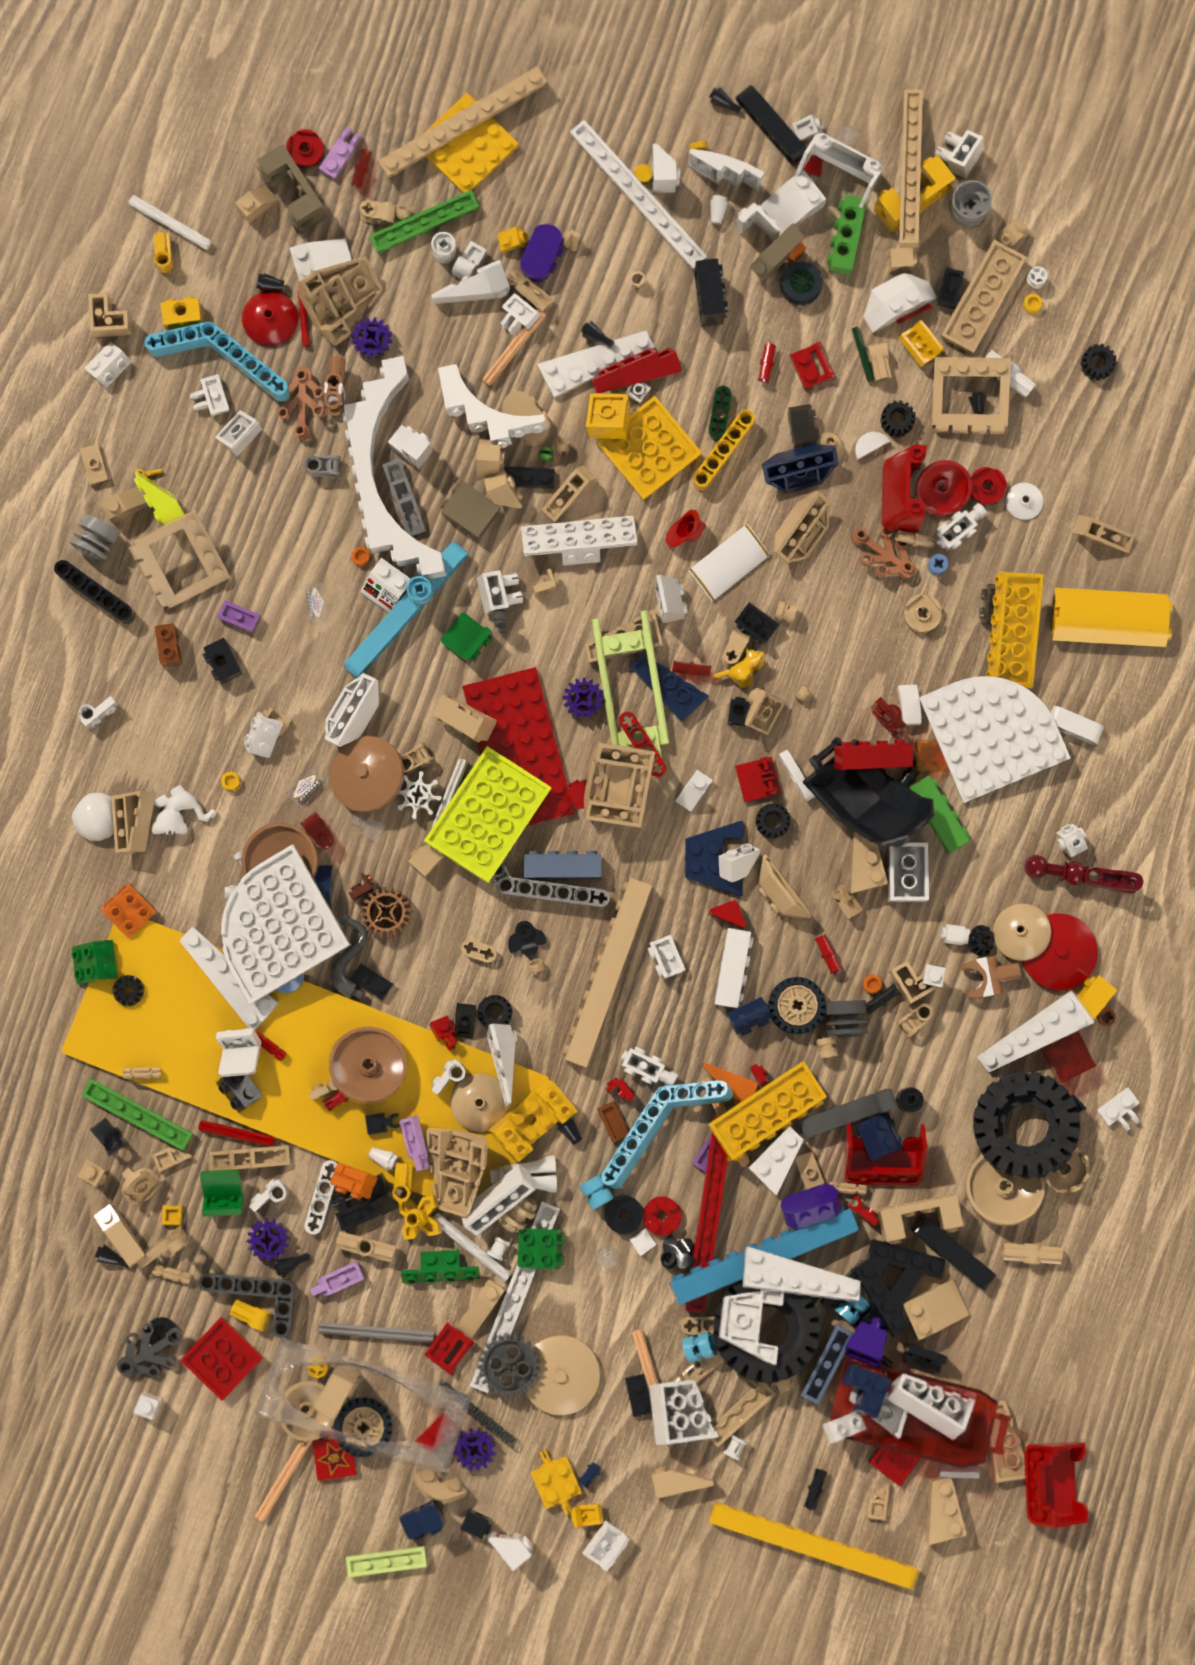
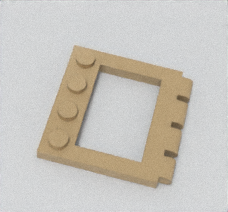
[932,357,1011,434]
[129,510,231,608]
[672,1342,776,1447]

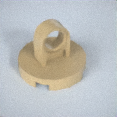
[122,1167,159,1205]

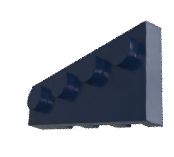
[630,653,709,722]

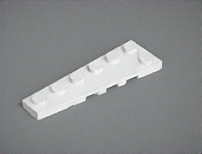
[537,331,655,399]
[180,926,279,1031]
[977,990,1095,1072]
[743,1247,860,1302]

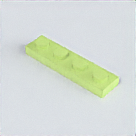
[346,1546,427,1578]

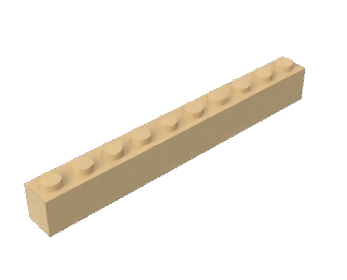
[563,878,652,1068]

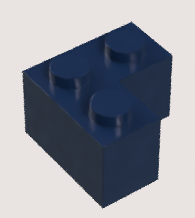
[842,1365,891,1418]
[399,1500,446,1541]

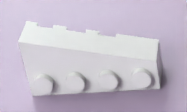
[886,1374,976,1440]

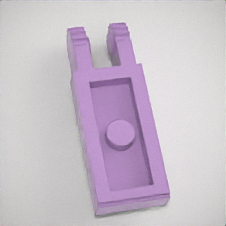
[319,127,361,180]

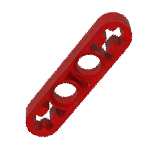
[619,712,667,778]

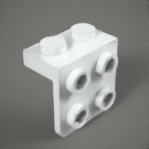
[735,203,780,242]
[216,1028,261,1077]

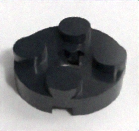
[604,1195,643,1234]

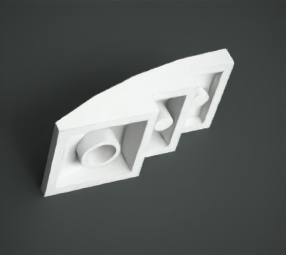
[687,149,764,191]

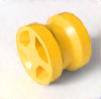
[308,1357,329,1378]

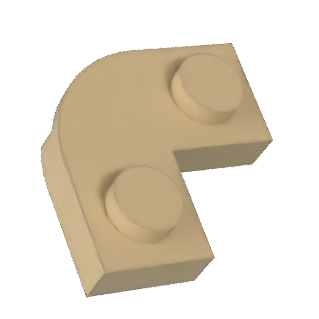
[413,1468,467,1504]

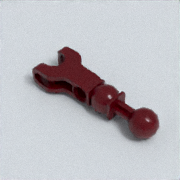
[1024,855,1144,894]

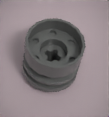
[825,1000,868,1038]

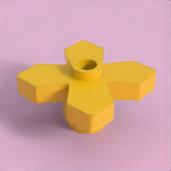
[398,1195,442,1240]

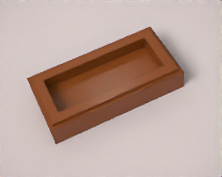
[597,1101,629,1144]

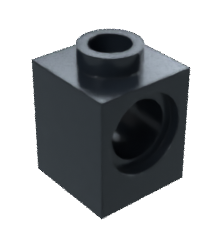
[727,697,750,727]
[460,1508,492,1539]

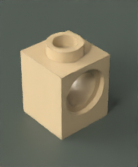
[888,248,917,273]

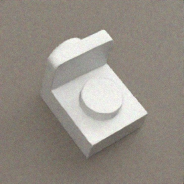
[792,115,824,142]

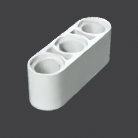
[1050,706,1104,745]

